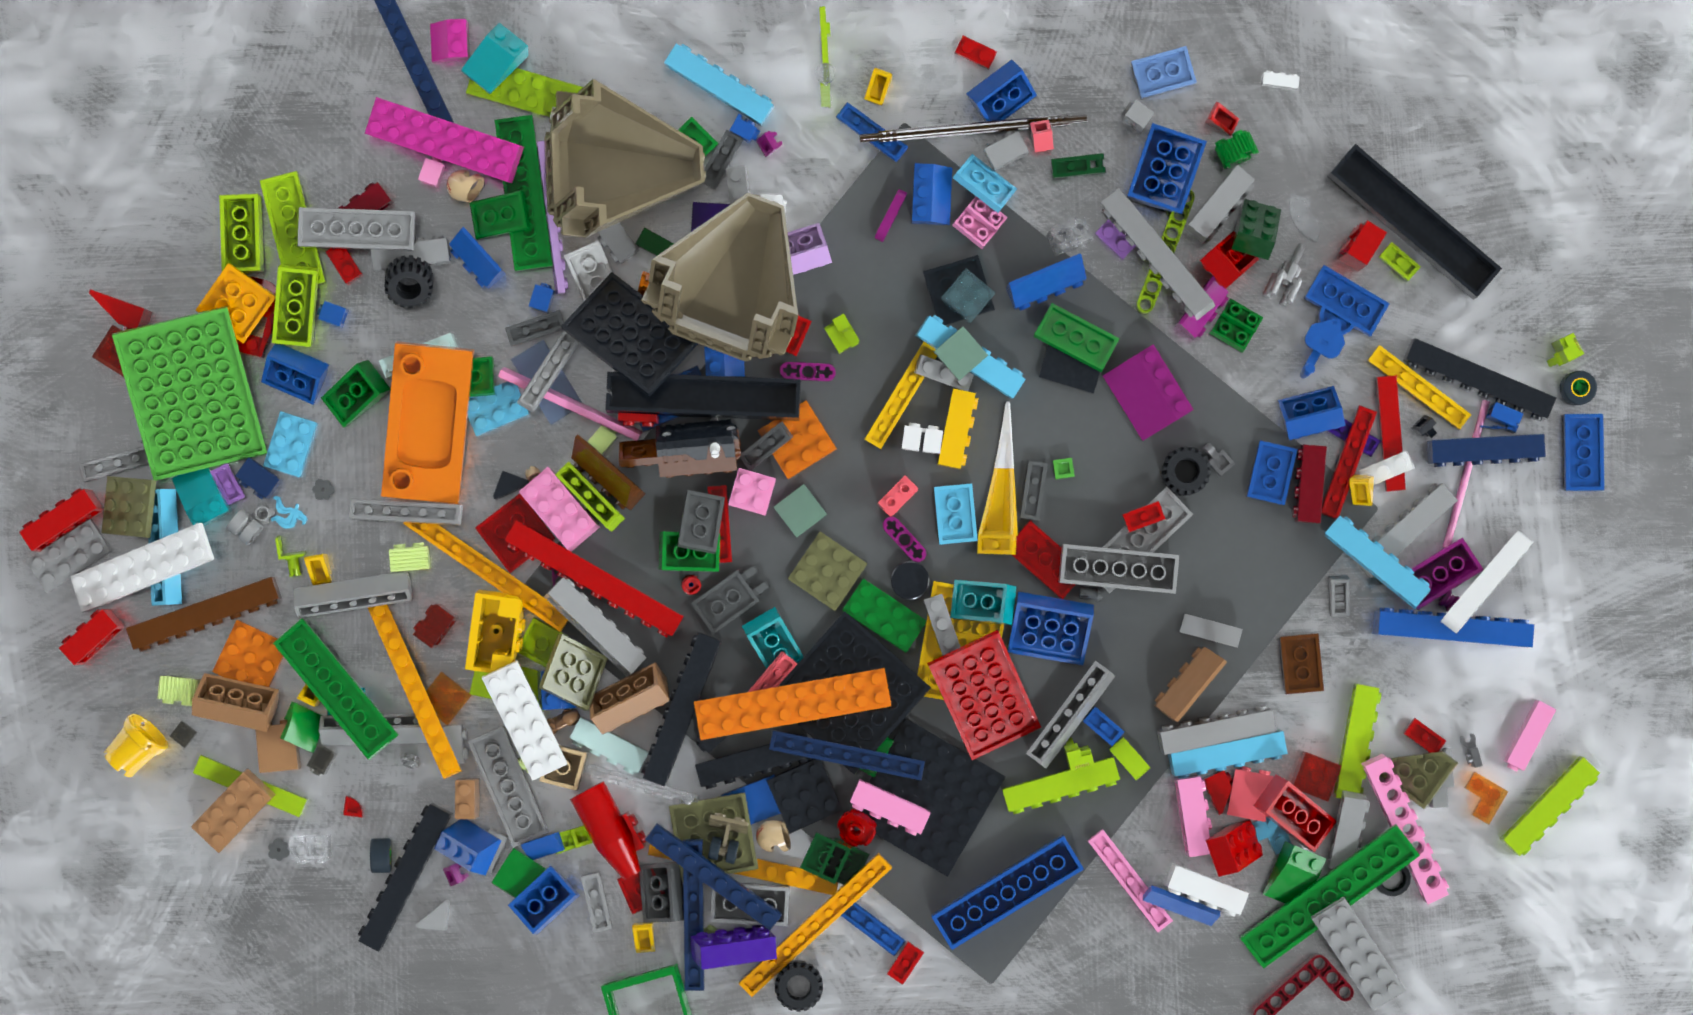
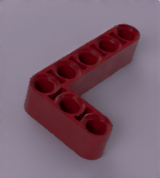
[1251,953,1354,1015]

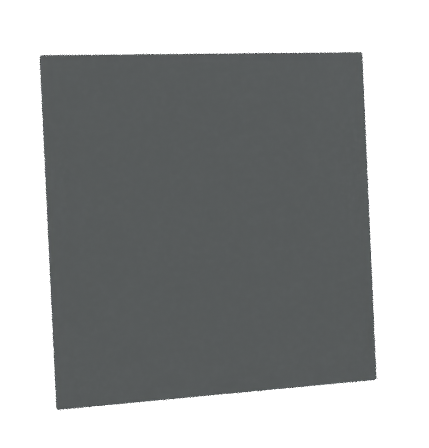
[525,123,1378,984]

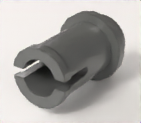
[1079,587,1104,602]

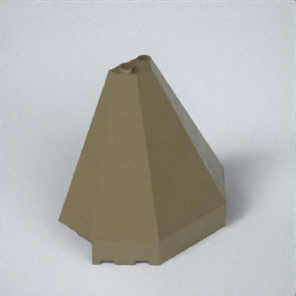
[544,79,706,238]
[641,193,798,361]

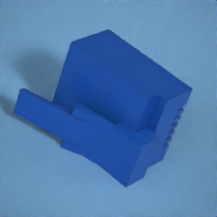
[1480,402,1524,434]

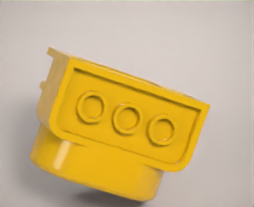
[465,589,526,673]

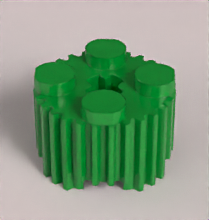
[1215,130,1259,169]

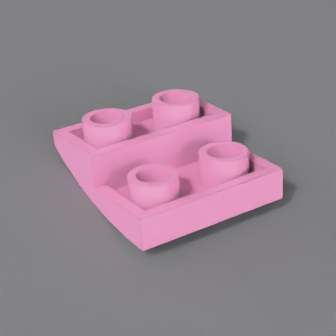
[952,196,1008,249]

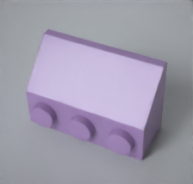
[788,223,832,275]

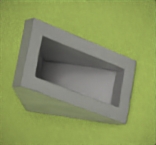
[415,899,450,931]

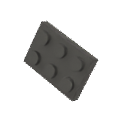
[677,490,725,554]

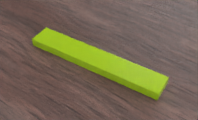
[193,755,308,817]

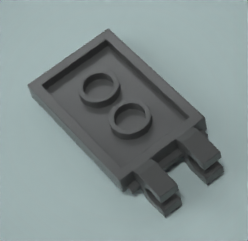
[691,565,770,634]

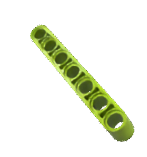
[1136,189,1195,314]

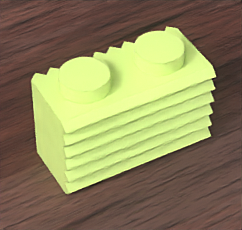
[389,542,431,572]
[157,675,201,706]

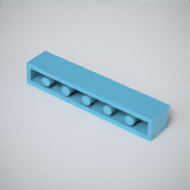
[664,43,774,127]
[915,315,1026,399]
[148,489,182,606]
[1325,516,1431,609]
[1168,729,1288,779]

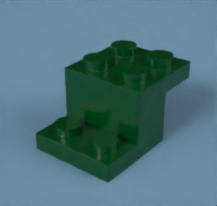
[800,832,870,885]

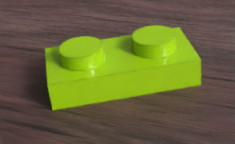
[1379,242,1421,282]

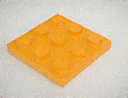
[195,263,276,344]

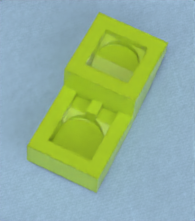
[1109,737,1150,781]
[555,825,593,854]

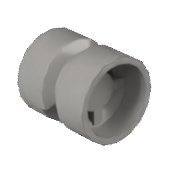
[226,509,263,545]

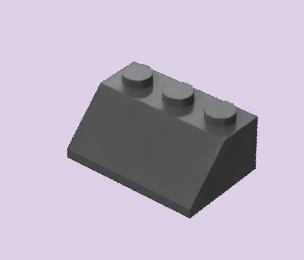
[640,862,684,923]

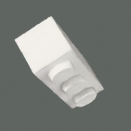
[1261,70,1300,90]

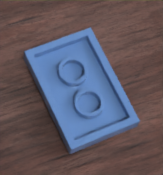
[1131,46,1197,99]

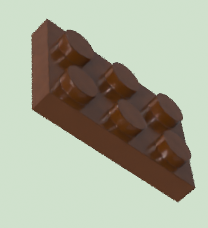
[1279,633,1324,694]

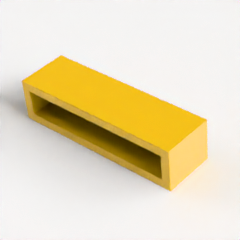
[937,389,979,469]

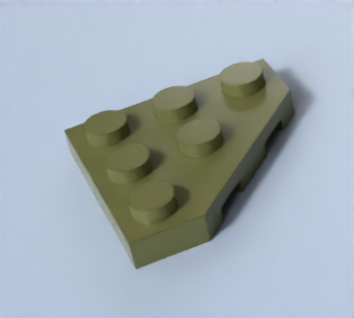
[1380,751,1458,809]

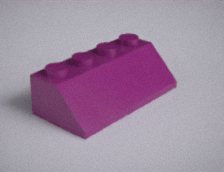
[1412,538,1484,610]

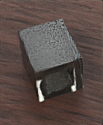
[306,745,337,776]

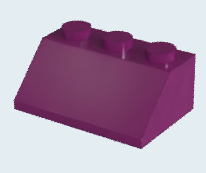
[1175,276,1229,340]

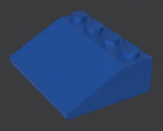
[1127,123,1207,214]
[1006,253,1087,311]
[1007,592,1094,665]

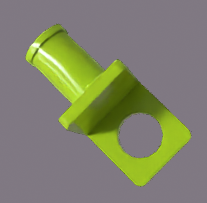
[275,535,307,577]

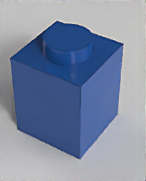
[529,283,555,313]
[317,301,349,328]

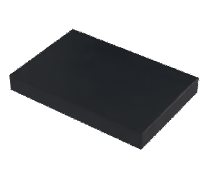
[1039,345,1100,394]

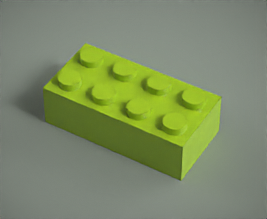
[219,194,264,274]
[272,264,319,347]

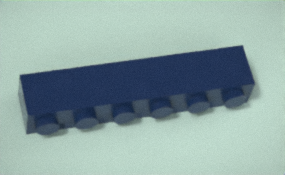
[1427,434,1546,467]

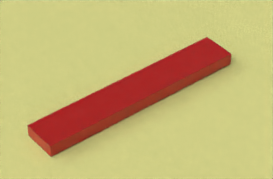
[1376,375,1406,492]
[1321,405,1377,519]

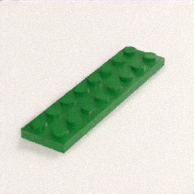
[494,115,553,272]
[273,618,399,760]

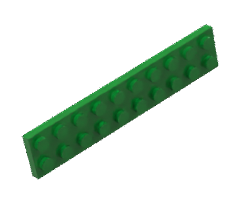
[1240,824,1420,969]

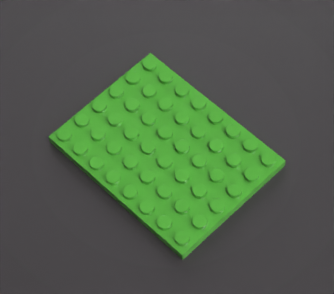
[112,306,267,480]

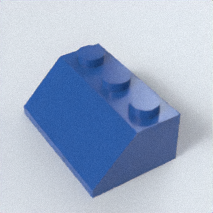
[966,59,1037,122]
[912,163,952,225]
[449,227,506,289]
[261,343,329,405]
[704,346,745,377]
[1278,386,1346,440]
[434,819,502,876]
[508,866,580,935]

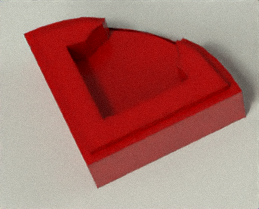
[343,796,363,818]

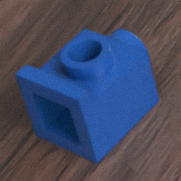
[730,114,761,144]

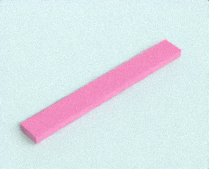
[498,367,643,441]

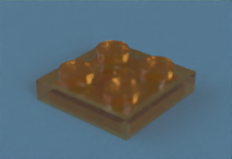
[426,671,472,726]

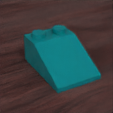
[461,23,528,94]
[172,467,233,526]
[950,580,1016,625]
[742,607,804,669]

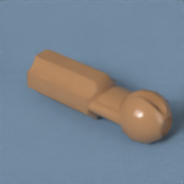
[546,708,580,734]

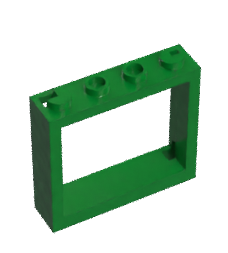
[601,964,692,1015]

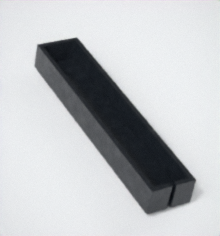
[1328,144,1502,299]
[605,372,801,421]

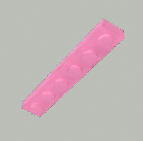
[1087,829,1173,932]

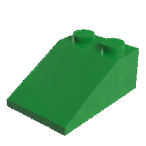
[321,360,391,428]
[658,531,720,572]
[1263,841,1326,904]

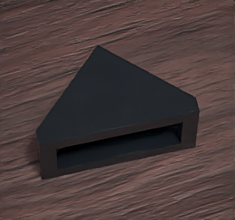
[493,471,530,500]

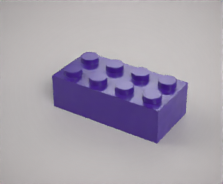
[690,925,777,970]

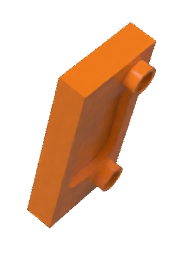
[381,341,474,504]

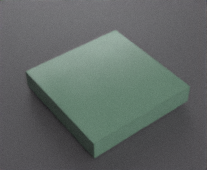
[934,326,988,381]
[774,484,827,538]

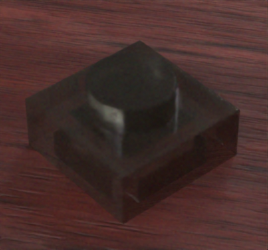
[170,721,198,748]

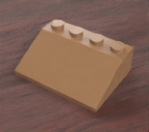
[1154,647,1227,722]

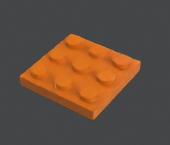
[758,400,837,479]
[212,620,284,687]

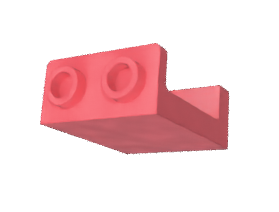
[877,475,918,517]
[1227,766,1274,822]

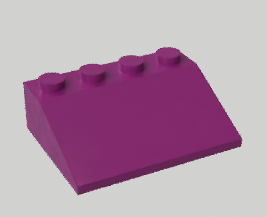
[1103,344,1194,441]

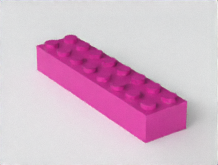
[364,97,524,183]

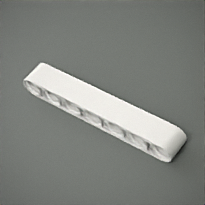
[1441,530,1534,634]

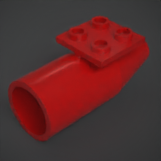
[570,781,646,880]

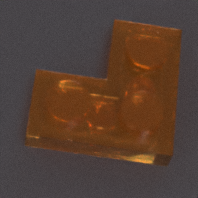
[1464,772,1508,825]

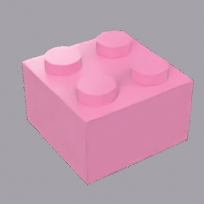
[728,468,776,516]

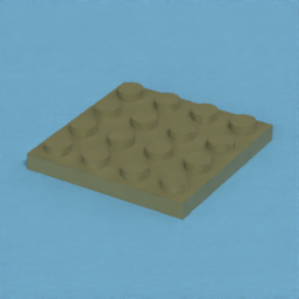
[669,792,758,882]

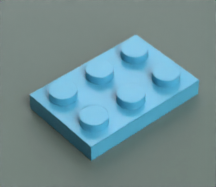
[953,154,1017,213]
[468,381,529,436]
[263,411,318,478]
[934,483,978,545]

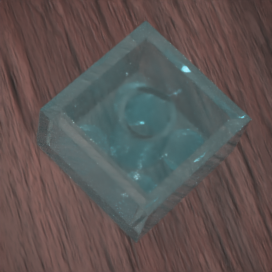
[941,268,996,324]

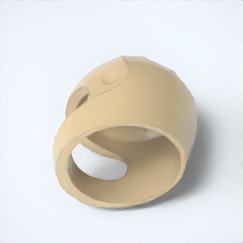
[446,170,484,203]
[756,820,791,852]

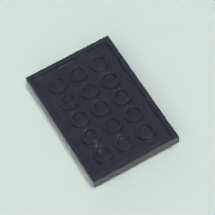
[561,272,698,397]

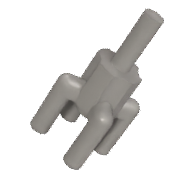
[1263,243,1306,307]

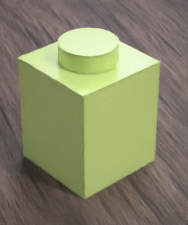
[587,425,618,455]

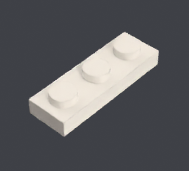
[1354,450,1415,485]

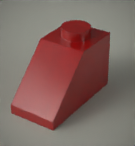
[1202,770,1233,815]

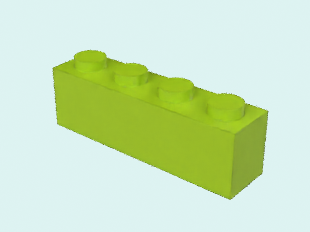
[555,461,625,532]

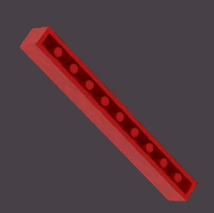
[505,520,684,638]

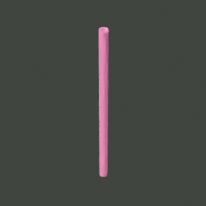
[1442,400,1490,548]

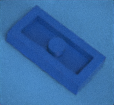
[1083,707,1124,746]

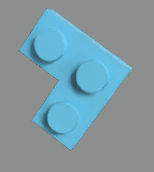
[1252,817,1292,855]

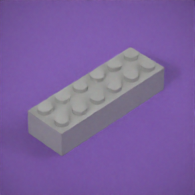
[1058,544,1179,594]

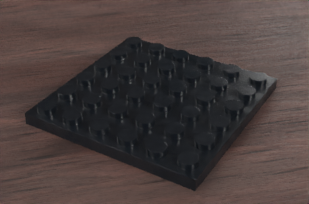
[778,611,931,775]
[859,718,1006,877]

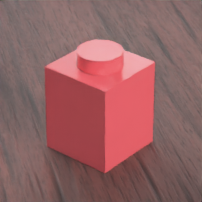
[1030,120,1054,152]

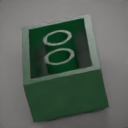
[1232,199,1281,260]

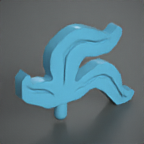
[271,496,307,529]

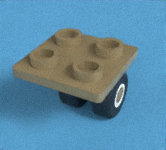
[708,813,749,864]

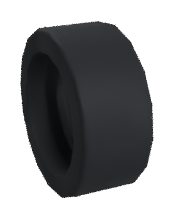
[1376,866,1411,897]

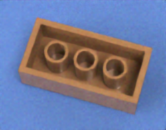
[590,662,670,735]
[192,673,279,732]
[191,768,276,853]

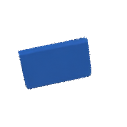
[521,832,565,860]

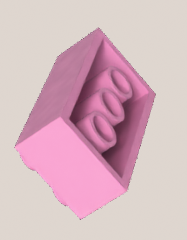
[519,467,600,552]
[1174,775,1212,857]
[850,779,931,836]

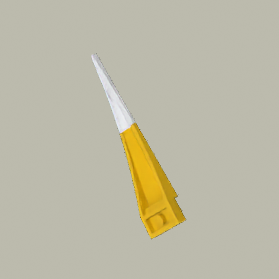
[977,401,1018,555]

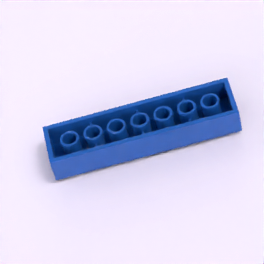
[1372,608,1535,647]
[931,834,1084,950]

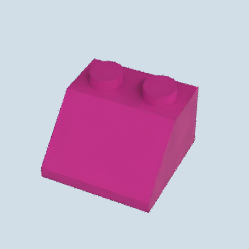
[430,19,470,62]

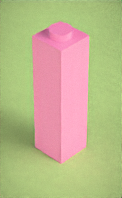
[1503,700,1556,772]

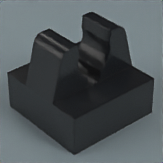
[1411,415,1437,438]

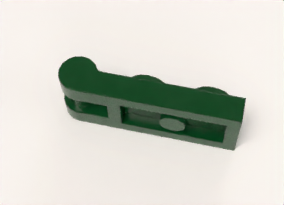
[1051,153,1106,179]

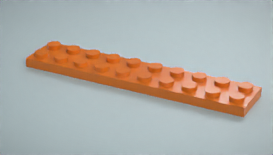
[694,668,891,740]

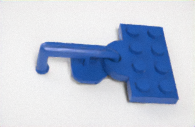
[1300,265,1390,379]

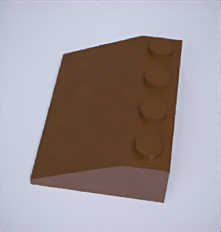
[571,434,646,511]

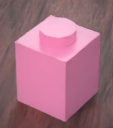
[418,157,446,188]

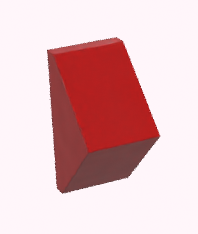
[1205,102,1240,136]

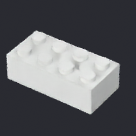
[1164,863,1249,917]

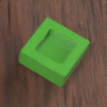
[1053,458,1075,480]

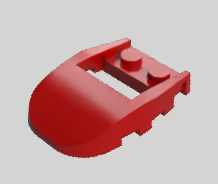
[236,277,276,358]

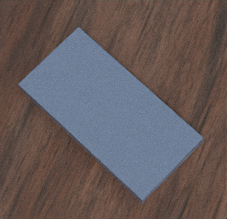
[511,340,582,425]

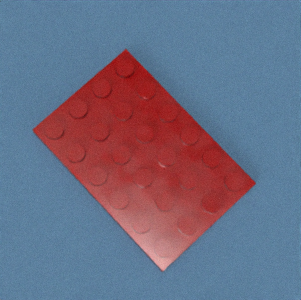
[927,630,1042,760]

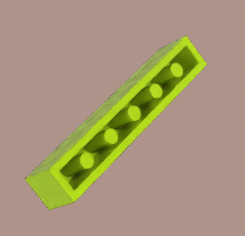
[1333,684,1381,799]
[1499,756,1600,856]
[1002,757,1120,814]

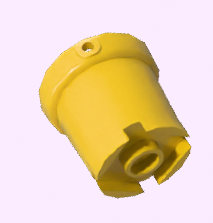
[104,713,168,777]

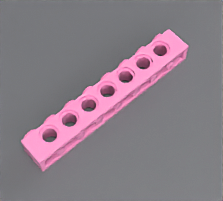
[1361,754,1449,904]

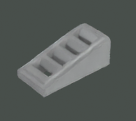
[1328,575,1350,617]

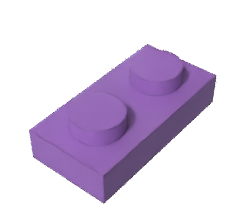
[1095,219,1135,260]
[210,463,246,506]

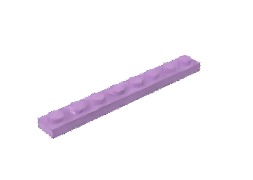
[536,141,568,295]

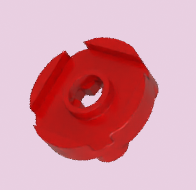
[837,808,877,847]

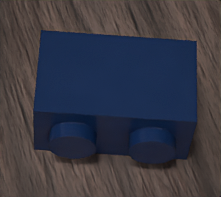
[235,457,283,499]

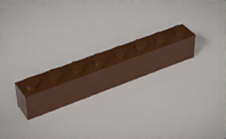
[126,577,282,652]

